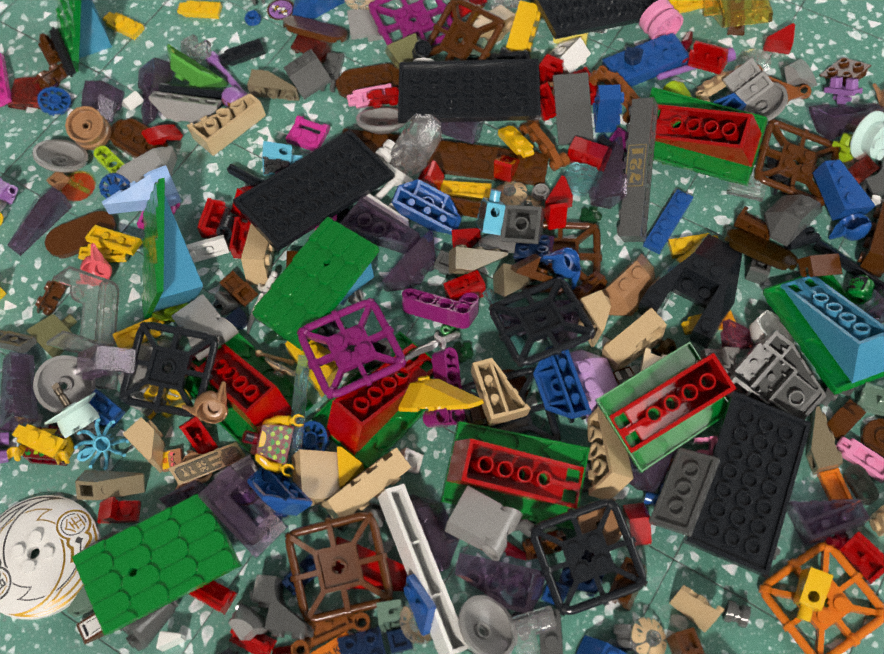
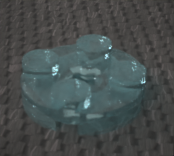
[563,162,599,197]

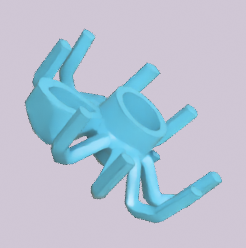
[74,418,129,470]

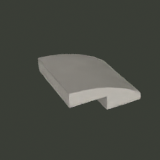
[347,9,384,42]
[722,58,774,105]

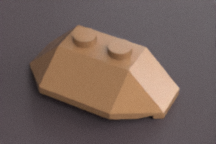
[602,253,656,316]

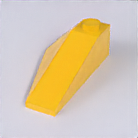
[398,376,484,412]

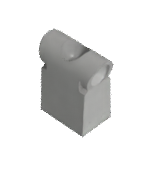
[172,294,239,361]
[445,486,522,561]

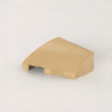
[670,585,724,632]

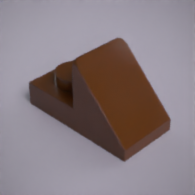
[511,254,553,282]
[827,399,867,441]

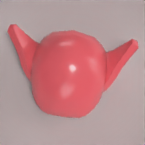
[76,243,113,284]

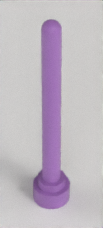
[657,47,736,80]
[205,51,248,95]

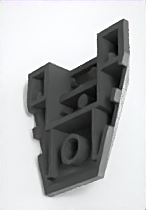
[727,329,827,420]

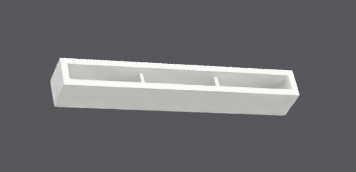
[377,484,469,654]

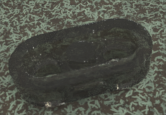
[843,464,879,506]

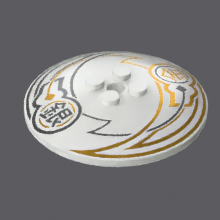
[0,495,101,620]

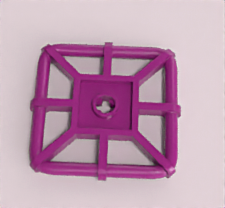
[368,0,453,46]
[297,298,406,399]

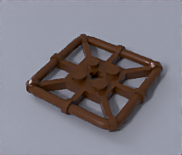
[427,0,505,61]
[754,119,840,206]
[520,221,602,295]
[285,511,394,623]

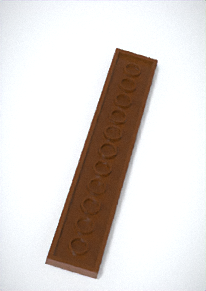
[342,128,549,186]

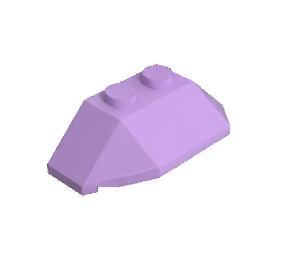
[570,350,618,422]

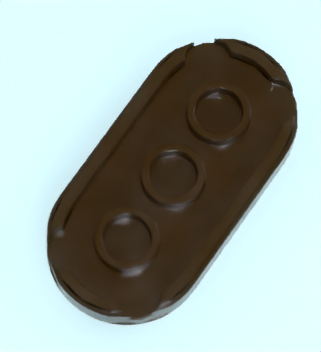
[724,229,798,270]

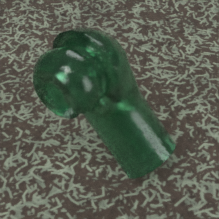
[262,330,287,345]

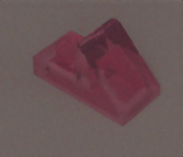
[720,319,754,349]

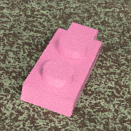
[347,83,392,109]
[836,436,884,484]

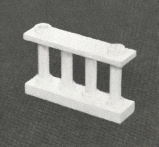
[359,157,414,232]

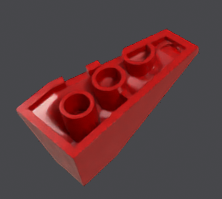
[333,536,408,592]

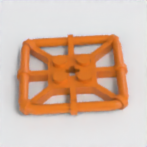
[759,540,884,654]

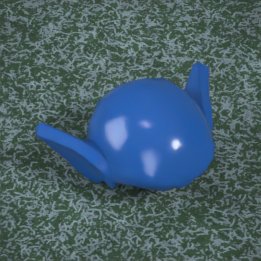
[828,213,872,241]
[543,247,581,290]

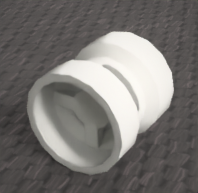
[375,139,400,163]

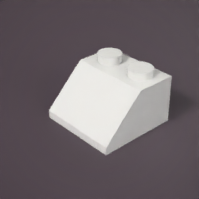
[540,37,591,75]

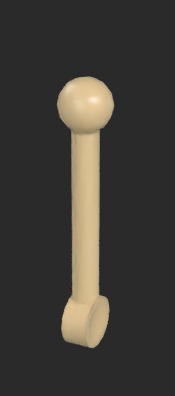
[255,349,295,366]

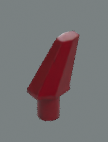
[681,31,693,53]
[826,533,849,550]
[504,541,527,561]

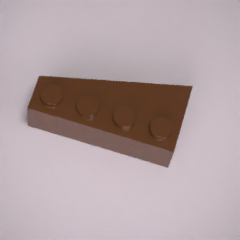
[857,201,884,278]

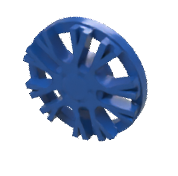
[37,87,71,116]
[99,173,131,199]
[293,421,330,452]

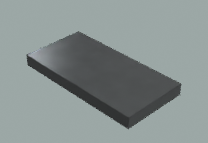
[552,73,594,146]
[649,447,720,537]

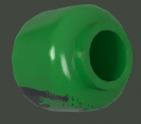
[846,275,875,305]

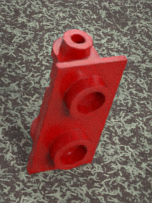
[366,87,399,108]
[229,629,277,654]

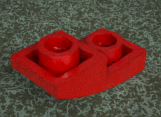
[141,124,183,145]

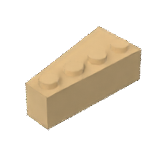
[187,94,266,156]
[241,224,275,285]
[587,406,634,499]
[322,447,411,519]

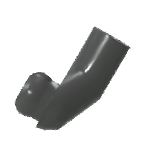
[513,519,535,538]

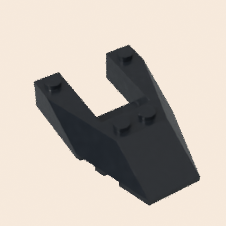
[638,234,743,349]

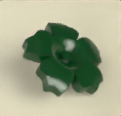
[580,206,602,224]
[453,341,474,363]

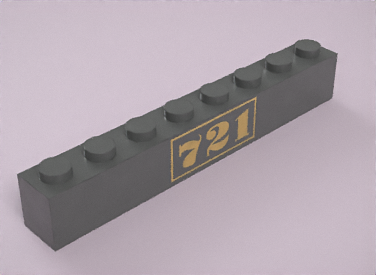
[617,97,658,242]

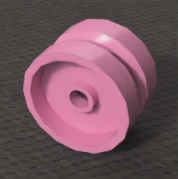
[639,0,684,40]

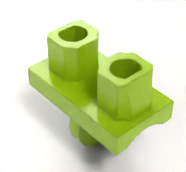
[832,133,854,162]

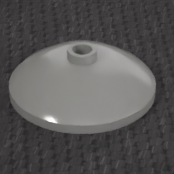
[744,82,788,122]
[356,107,406,134]
[32,139,88,173]
[33,355,95,413]
[458,595,517,654]

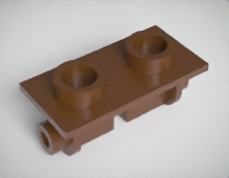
[38,33,61,66]
[33,63,67,89]
[450,196,481,218]
[573,271,608,300]
[35,276,67,316]
[522,529,566,561]

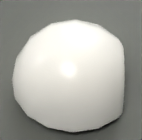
[749,310,796,346]

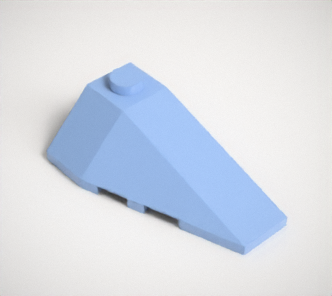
[102,165,182,214]

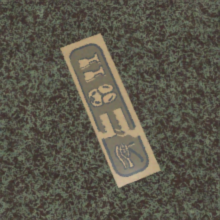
[168,442,246,485]

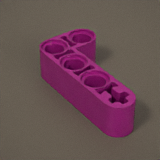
[402,288,479,329]
[423,347,465,428]

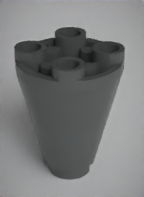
[120,600,179,651]

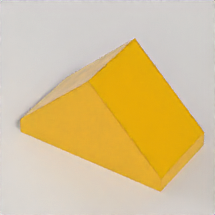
[337,447,365,489]

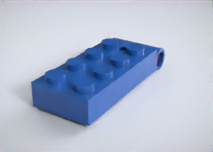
[602,33,689,87]

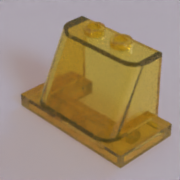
[702,0,773,28]

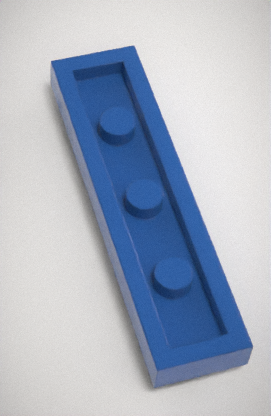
[643,189,693,255]

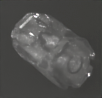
[391,114,442,176]

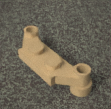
[695,65,741,102]

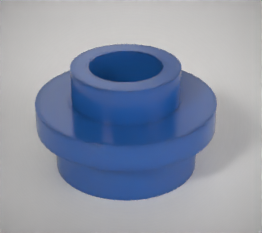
[245,10,261,26]

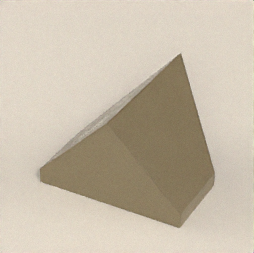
[493,263,530,297]

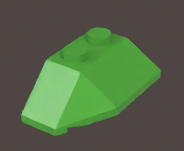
[166,44,228,89]

